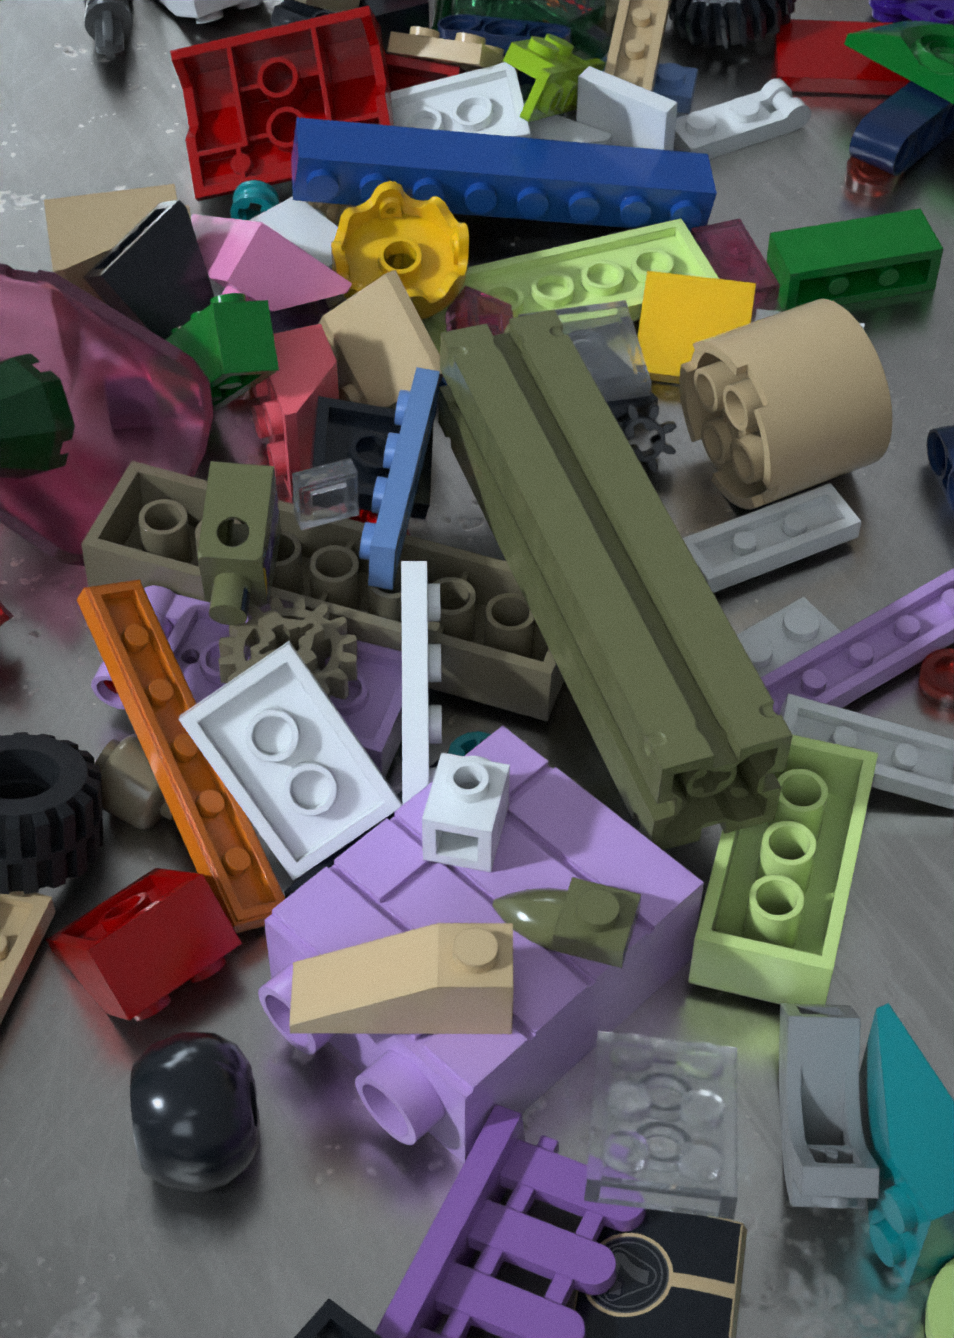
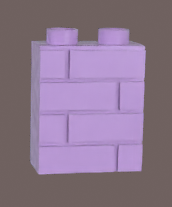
[258,725,704,1164]

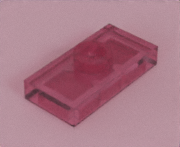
[691,218,780,304]

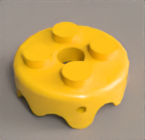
[331,181,469,320]

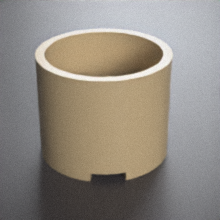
[679,299,892,509]

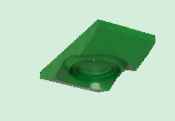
[844,21,954,104]

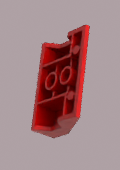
[170,5,394,201]

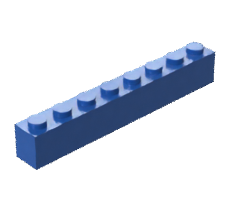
[291,117,717,234]

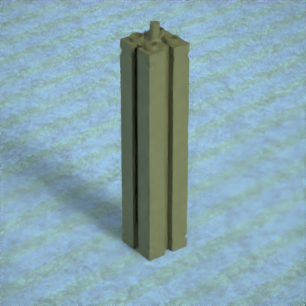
[438,310,793,850]

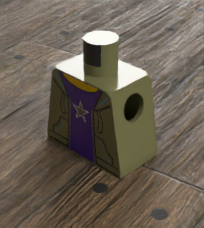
[198,461,282,625]

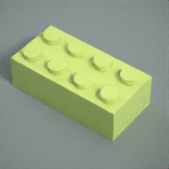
[688,735,878,1004]

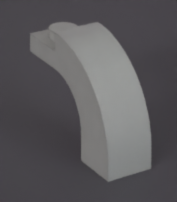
[779,1003,879,1209]

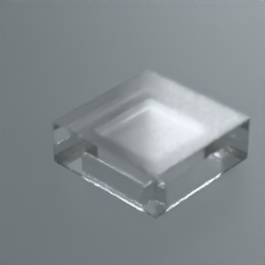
[292,458,359,530]

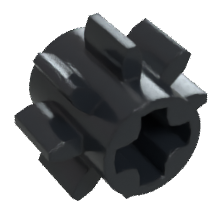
[617,403,677,472]

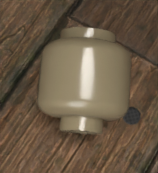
[95,734,174,829]

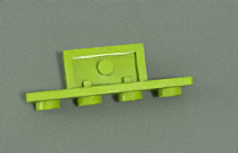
[503,34,606,122]

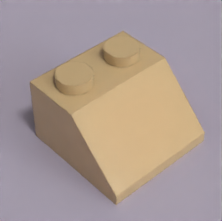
[319,270,443,409]

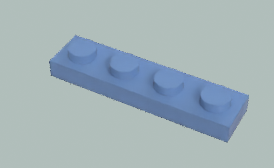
[359,367,440,590]

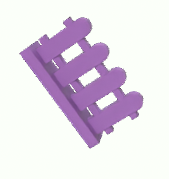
[375,1104,646,1338]

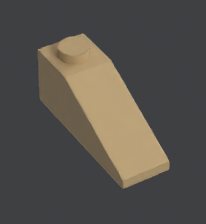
[289,923,513,1034]

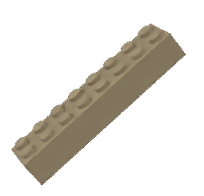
[81,461,564,722]

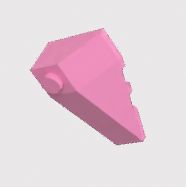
[191,214,352,312]

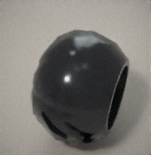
[130,1032,260,1193]

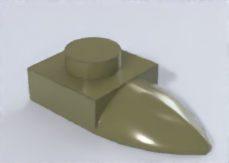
[492,877,641,968]

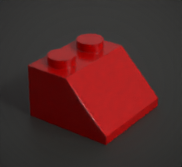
[46,868,242,1021]

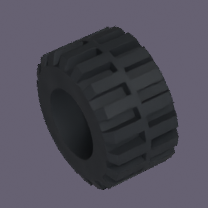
[0,732,103,895]

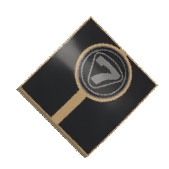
[573,1207,747,1338]

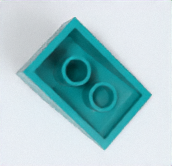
[859,1003,954,1288]

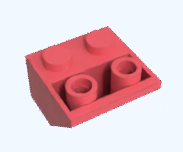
[252,323,339,498]

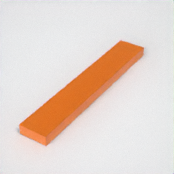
[77,579,286,934]

